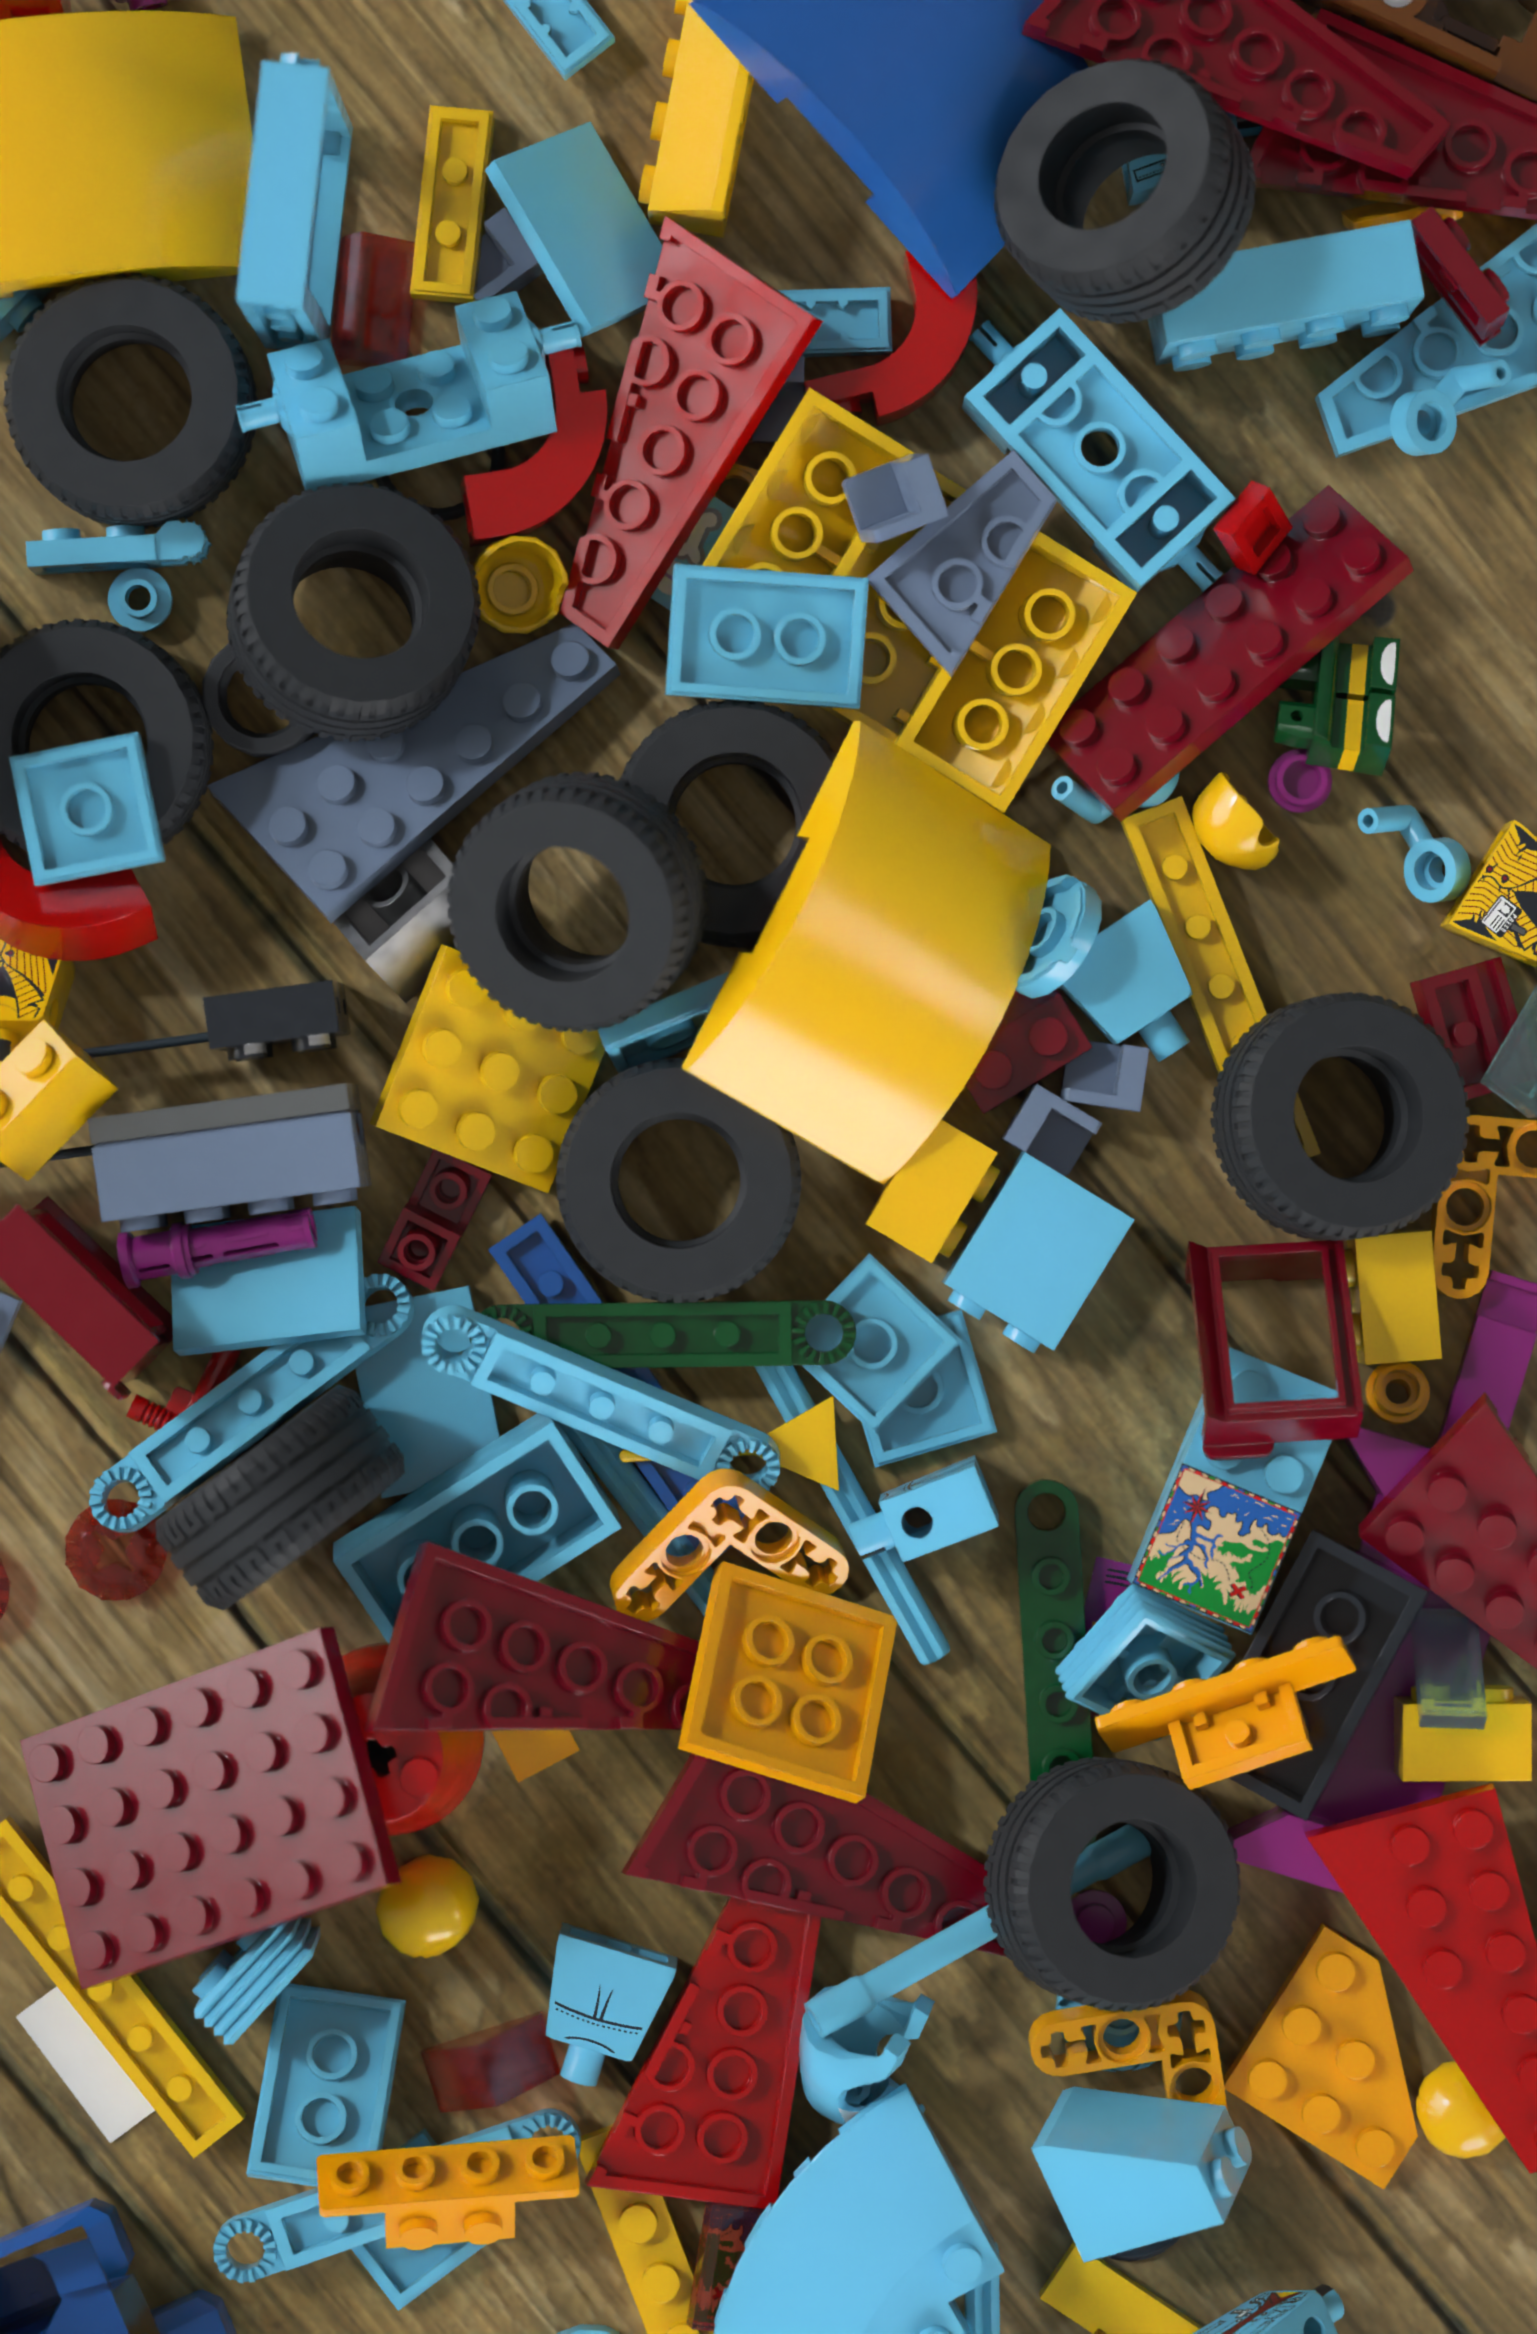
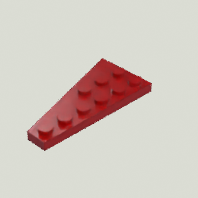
[1304,1783,1537,2174]
[584,1897,821,2209]

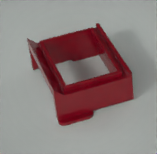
[0,1196,173,1401]
[1185,1240,1364,1460]

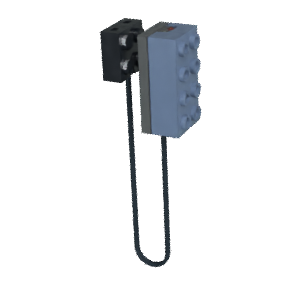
[0,980,372,1232]

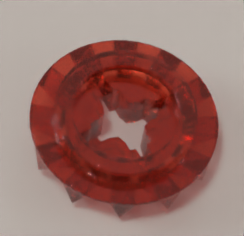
[65,1499,167,1601]

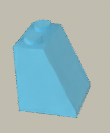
[1031,2087,1252,2262]

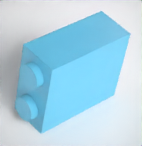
[942,1152,1135,1353]

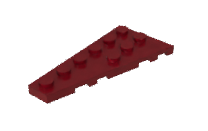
[1022,0,1452,180]
[1250,8,1537,220]
[1359,1392,1537,1669]
[363,1542,699,1732]
[621,1753,1007,1957]

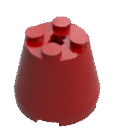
[342,1642,485,1836]

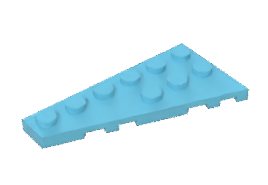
[1315,223,1537,458]

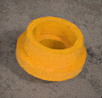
[1365,1362,1430,1424]

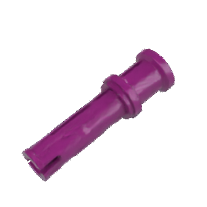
[117,1207,318,1289]

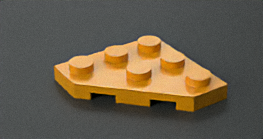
[1223,1923,1418,2190]

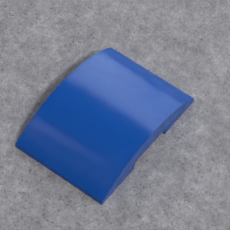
[689,0,1089,299]

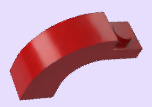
[804,250,977,427]
[460,345,607,547]
[0,841,158,961]

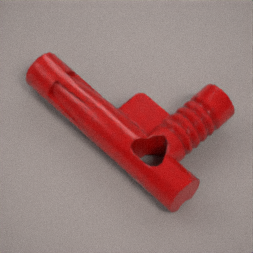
[126,1349,241,1431]

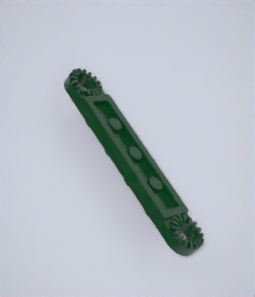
[469,1300,856,1368]
[1014,1479,1097,1853]

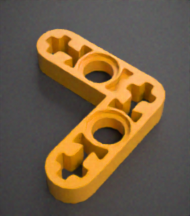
[1431,1115,1537,1299]
[609,1469,849,1622]
[1028,1990,1228,2110]

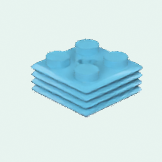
[1055,1584,1236,1741]
[192,1917,321,2045]

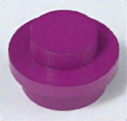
[1267,749,1332,813]
[1071,1889,1127,1944]

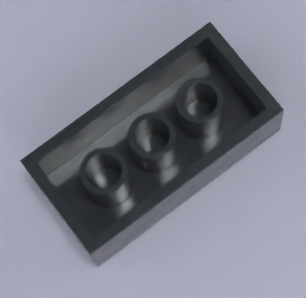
[1229,1529,1431,1821]

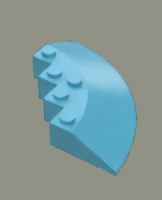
[713,2083,1005,2334]

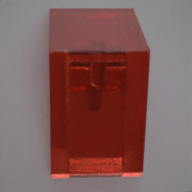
[421,2011,561,2113]

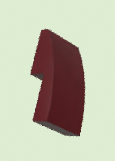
[377,1149,494,1291]

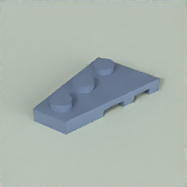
[866,450,1056,678]

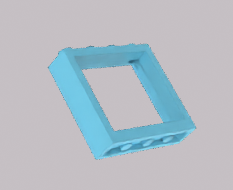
[236,53,353,350]

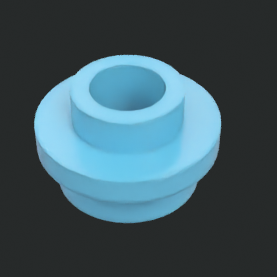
[108,567,173,632]

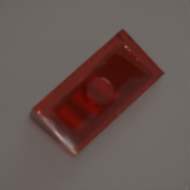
[331,231,415,367]

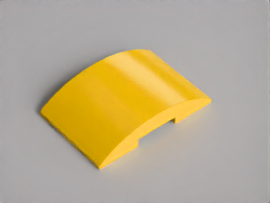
[0,11,253,299]
[702,387,1137,813]
[681,721,1051,1185]

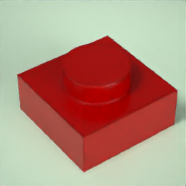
[1213,480,1293,575]

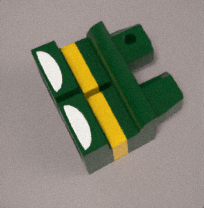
[1273,637,1400,776]

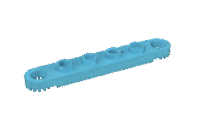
[89,1273,415,1533]
[421,1306,780,1491]
[213,2108,581,2283]

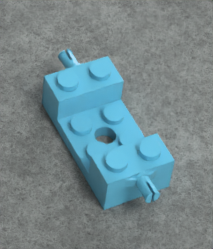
[235,291,582,491]
[962,308,1236,592]

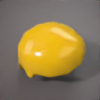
[473,535,569,634]
[1192,772,1280,870]
[375,1854,479,1959]
[1416,2061,1506,2159]

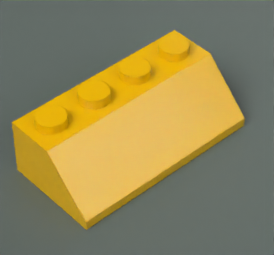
[638,0,755,238]

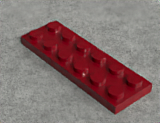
[1045,485,1414,822]

